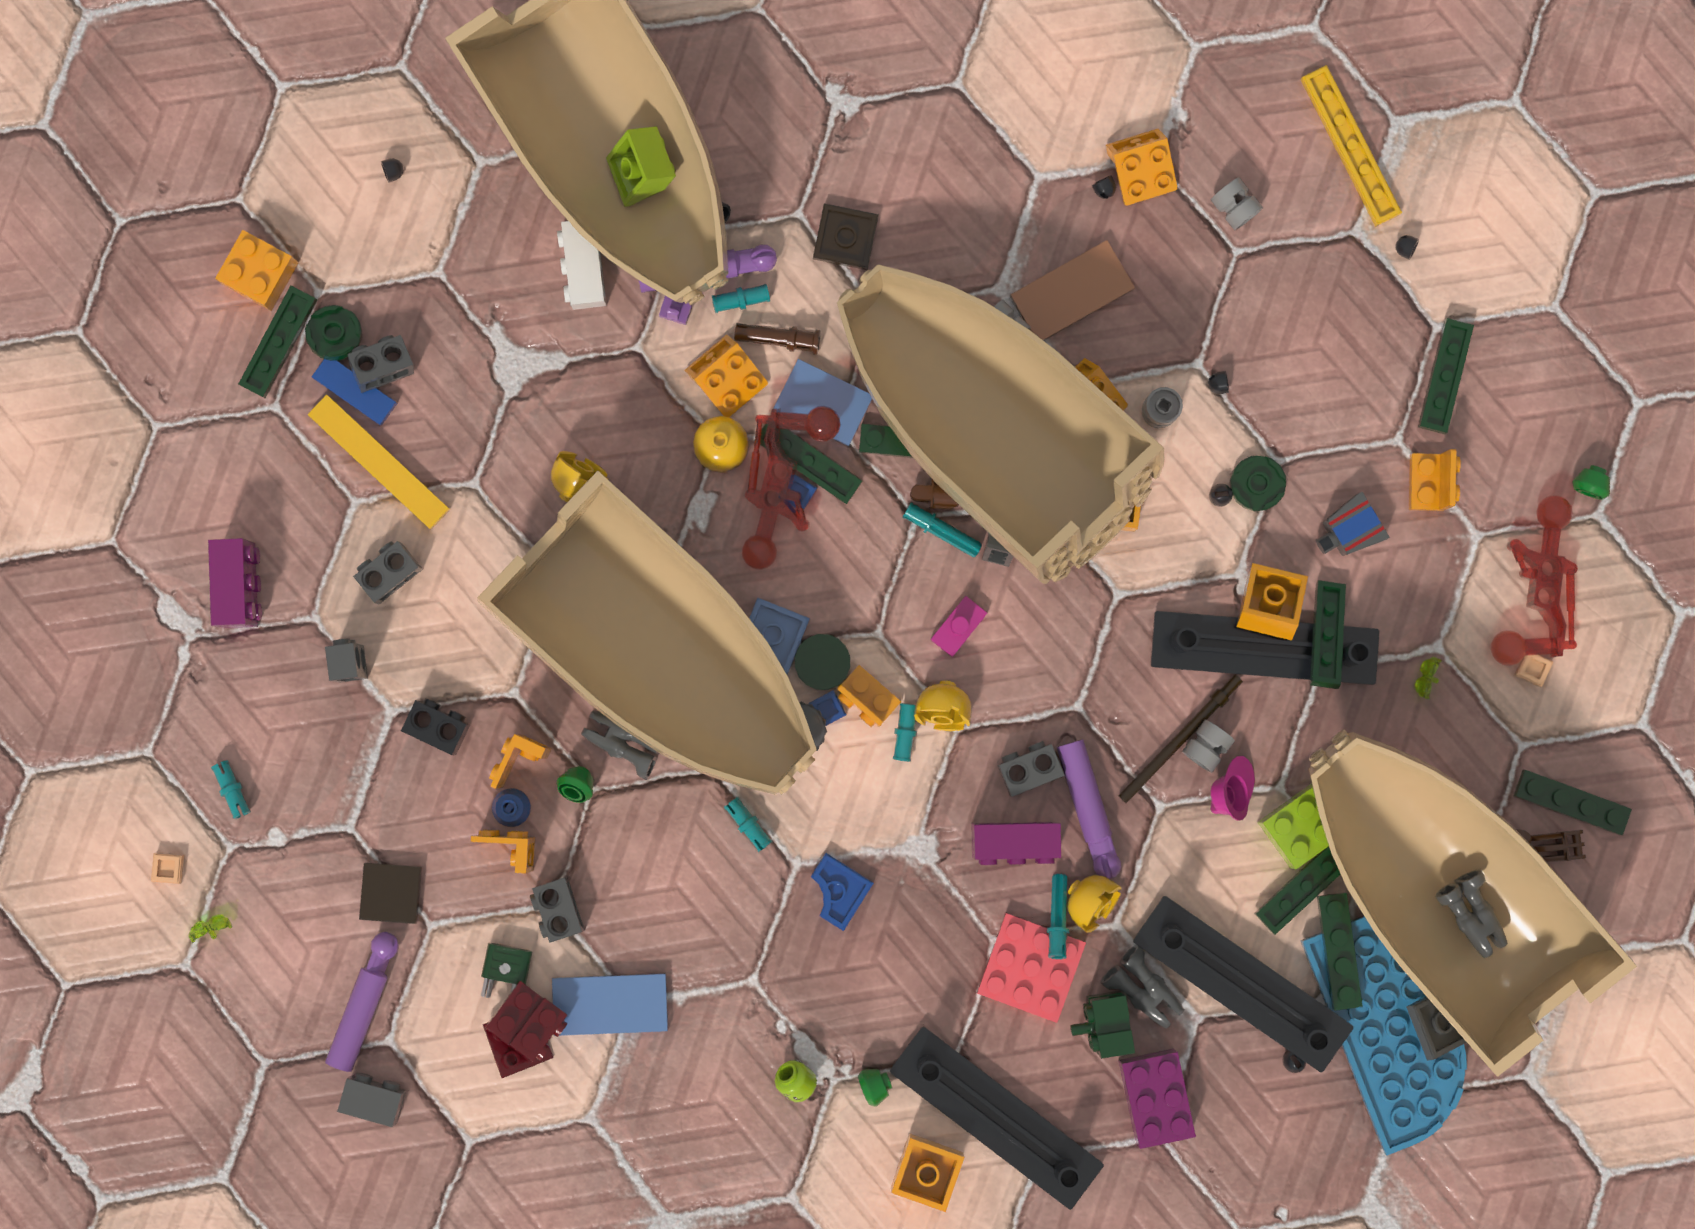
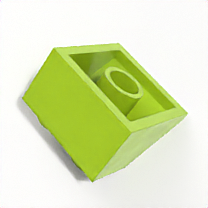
[606,126,676,207]

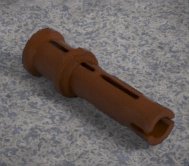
[734,323,821,355]

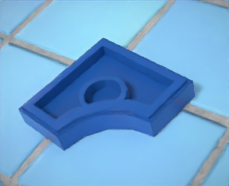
[811,853,874,931]

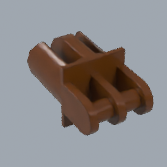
[910,479,959,509]
[1530,830,1586,862]

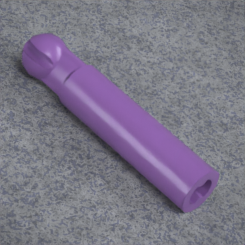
[639,244,777,293]
[1056,739,1121,879]
[325,932,399,1072]

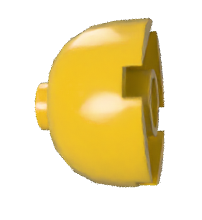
[693,416,749,473]
[551,451,609,502]
[914,681,972,731]
[1068,875,1122,933]

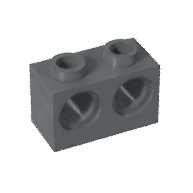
[347,335,414,393]
[353,541,423,604]
[325,639,368,683]
[998,741,1065,797]
[530,876,585,943]

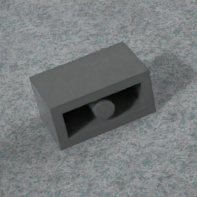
[337,1073,406,1127]

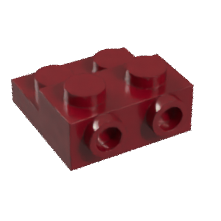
[485,981,568,1062]

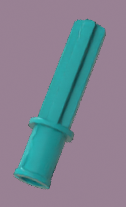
[902,502,982,557]
[1047,874,1070,959]

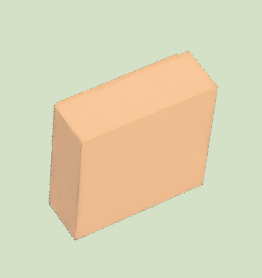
[1515,650,1553,687]
[151,853,184,884]

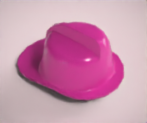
[1210,756,1255,821]

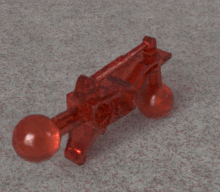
[742,406,841,570]
[1490,495,1578,666]

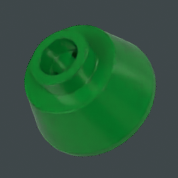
[1572,465,1610,500]
[556,766,594,803]
[858,1069,893,1107]

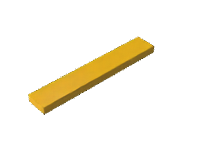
[1300,65,1402,227]
[307,394,450,529]

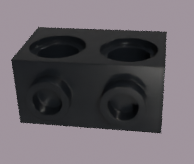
[401,698,470,755]

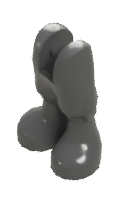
[581,710,659,780]
[1435,869,1508,958]
[1100,945,1185,1029]

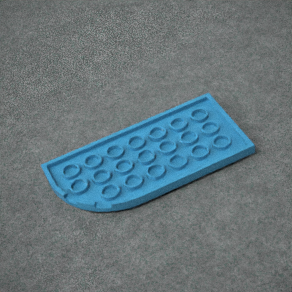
[1301,916,1467,1156]

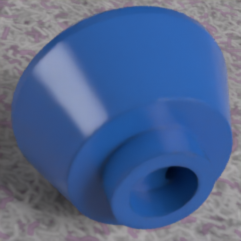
[492,788,531,827]

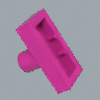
[930,596,987,657]

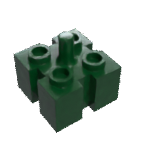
[1070,991,1135,1059]

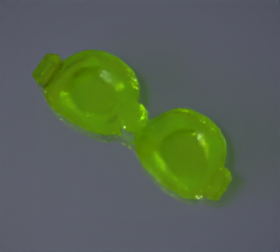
[1415,657,1442,700]
[189,915,232,943]

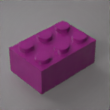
[208,538,262,629]
[971,822,1061,865]
[1118,1048,1196,1149]

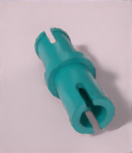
[712,284,770,313]
[893,703,917,762]
[211,760,251,819]
[724,797,773,852]

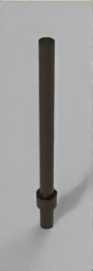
[1118,674,1243,803]

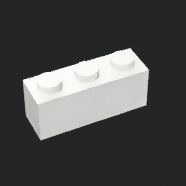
[557,221,607,310]

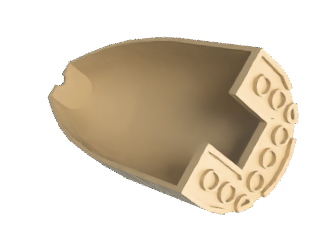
[445,0,729,305]
[837,265,1164,584]
[477,471,817,795]
[1309,730,1637,1077]

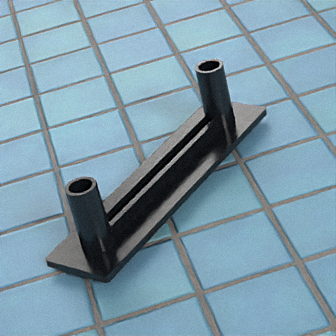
[1150,611,1380,685]
[1133,896,1354,1072]
[890,1027,1104,1210]

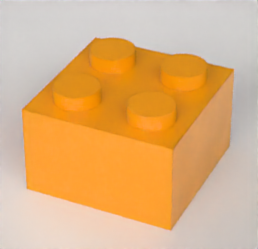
[215,230,299,311]
[1237,563,1308,640]
[891,1133,965,1212]

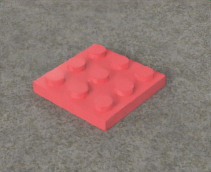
[977,913,1086,1023]

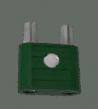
[481,943,532,998]

